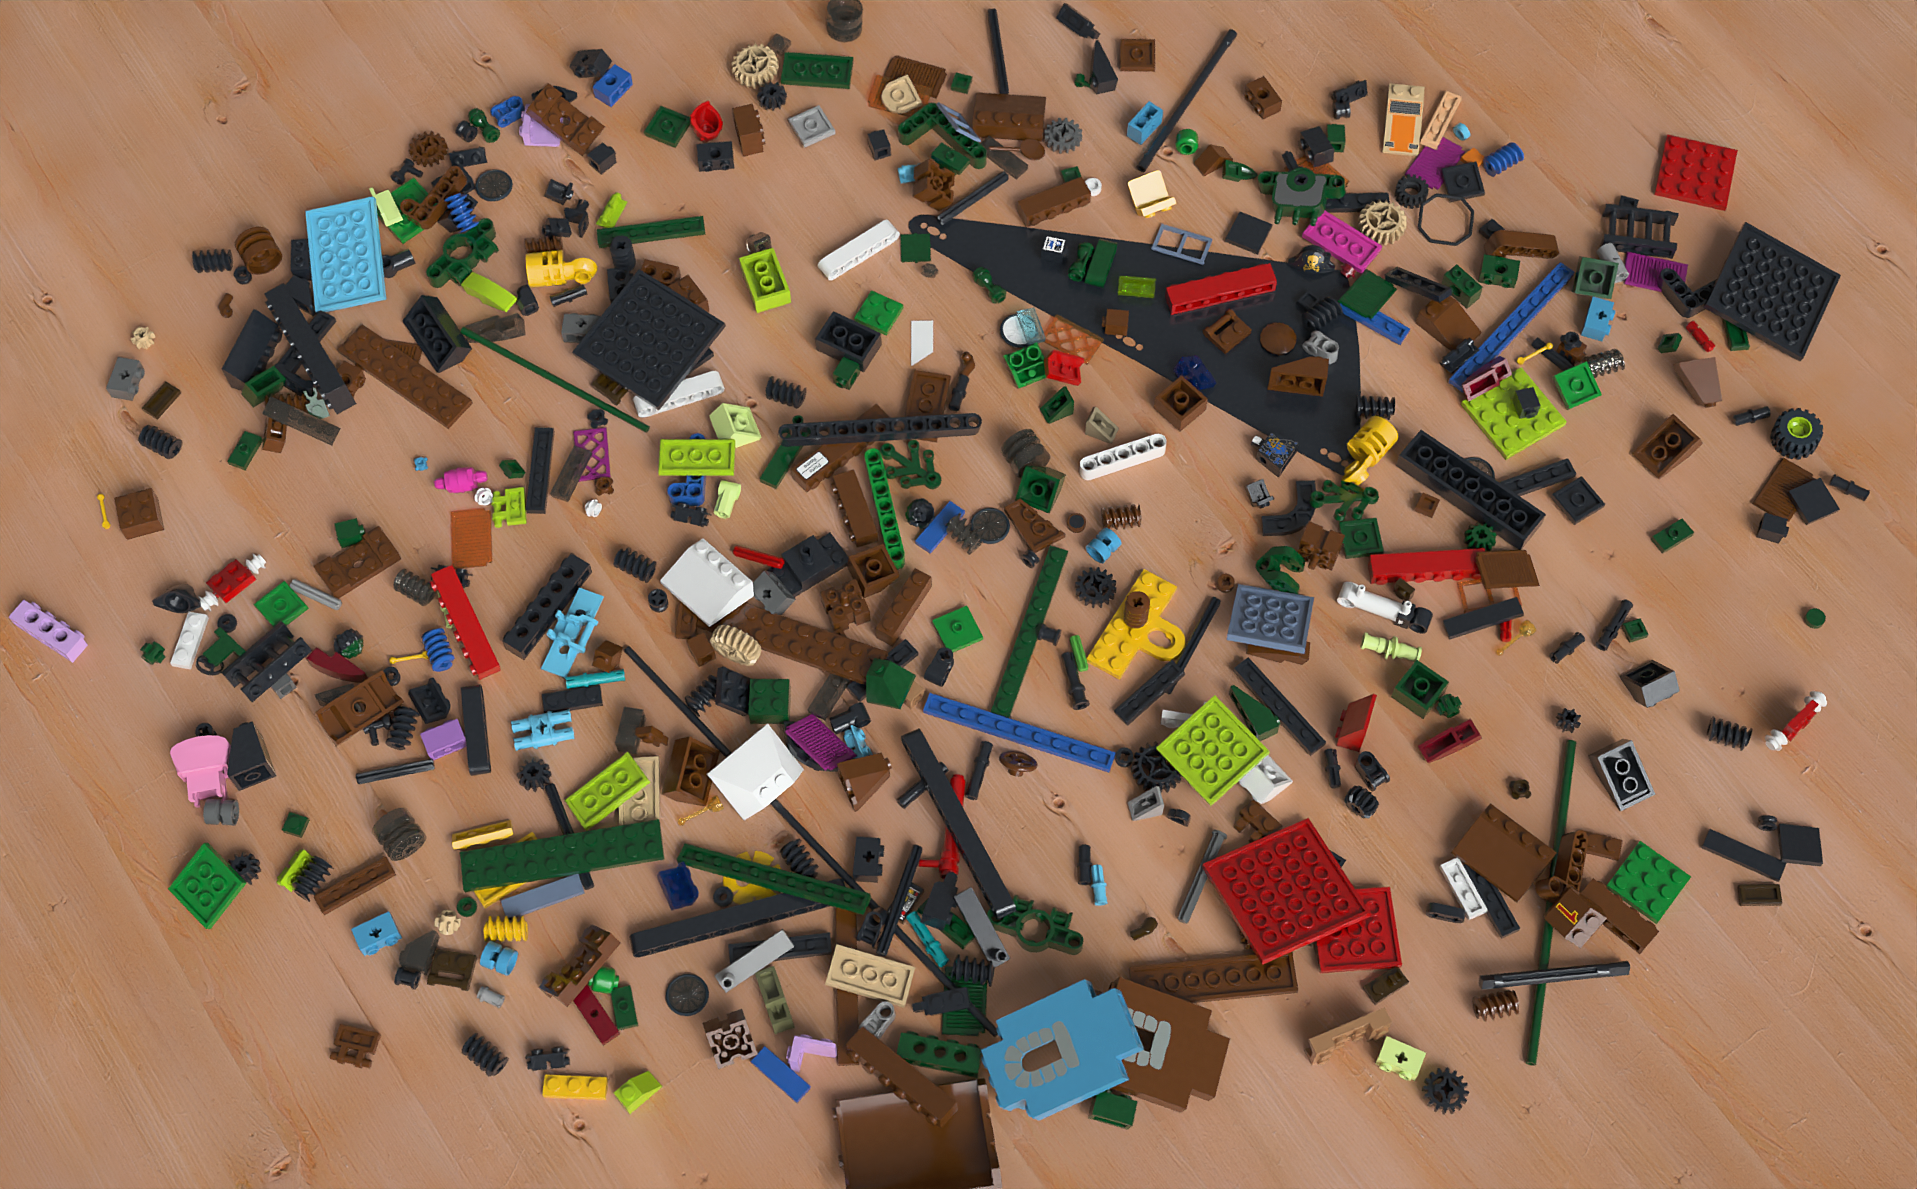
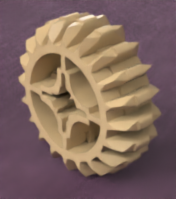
[732,43,778,89]
[1358,199,1407,246]
[710,625,762,666]

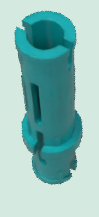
[565,669,625,689]
[906,911,950,968]

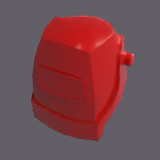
[690,101,723,142]

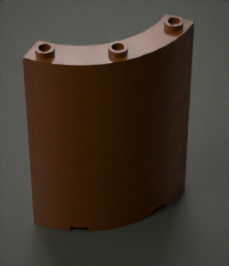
[832,1078,1003,1189]

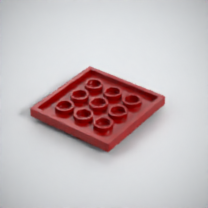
[1654,134,1738,211]
[1315,887,1402,973]

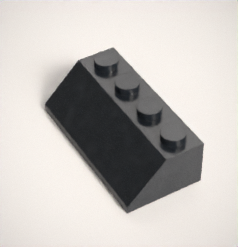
[403,295,472,373]
[222,309,282,391]

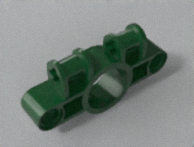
[426,218,499,288]
[987,894,1083,955]

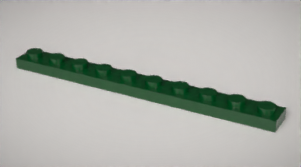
[991,546,1068,718]
[677,843,871,915]

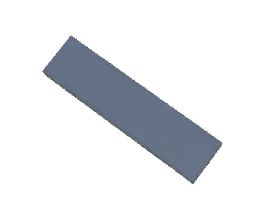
[501,874,585,920]

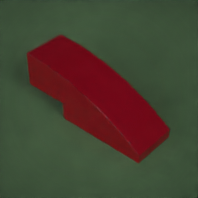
[1461,356,1512,401]
[306,647,368,683]
[1418,718,1482,763]

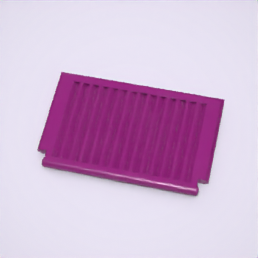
[1404,137,1465,190]
[1624,252,1688,294]
[785,713,857,770]

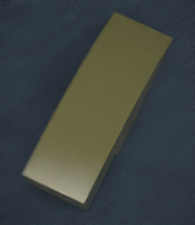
[755,966,795,1034]

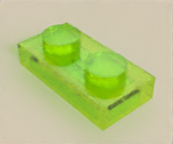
[1118,276,1156,298]

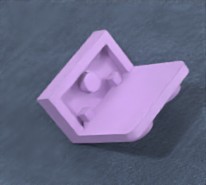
[519,104,563,147]
[786,1034,837,1072]

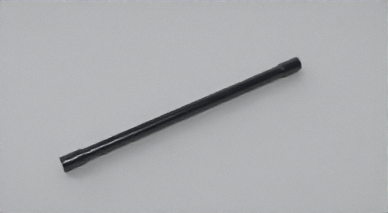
[1136,29,1237,172]

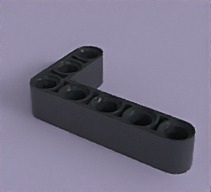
[1657,268,1717,318]

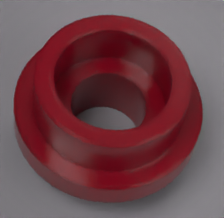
[1340,262,1357,279]

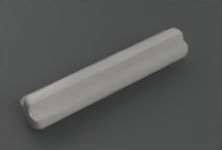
[290,579,342,610]

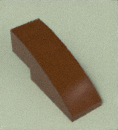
[1246,641,1310,665]

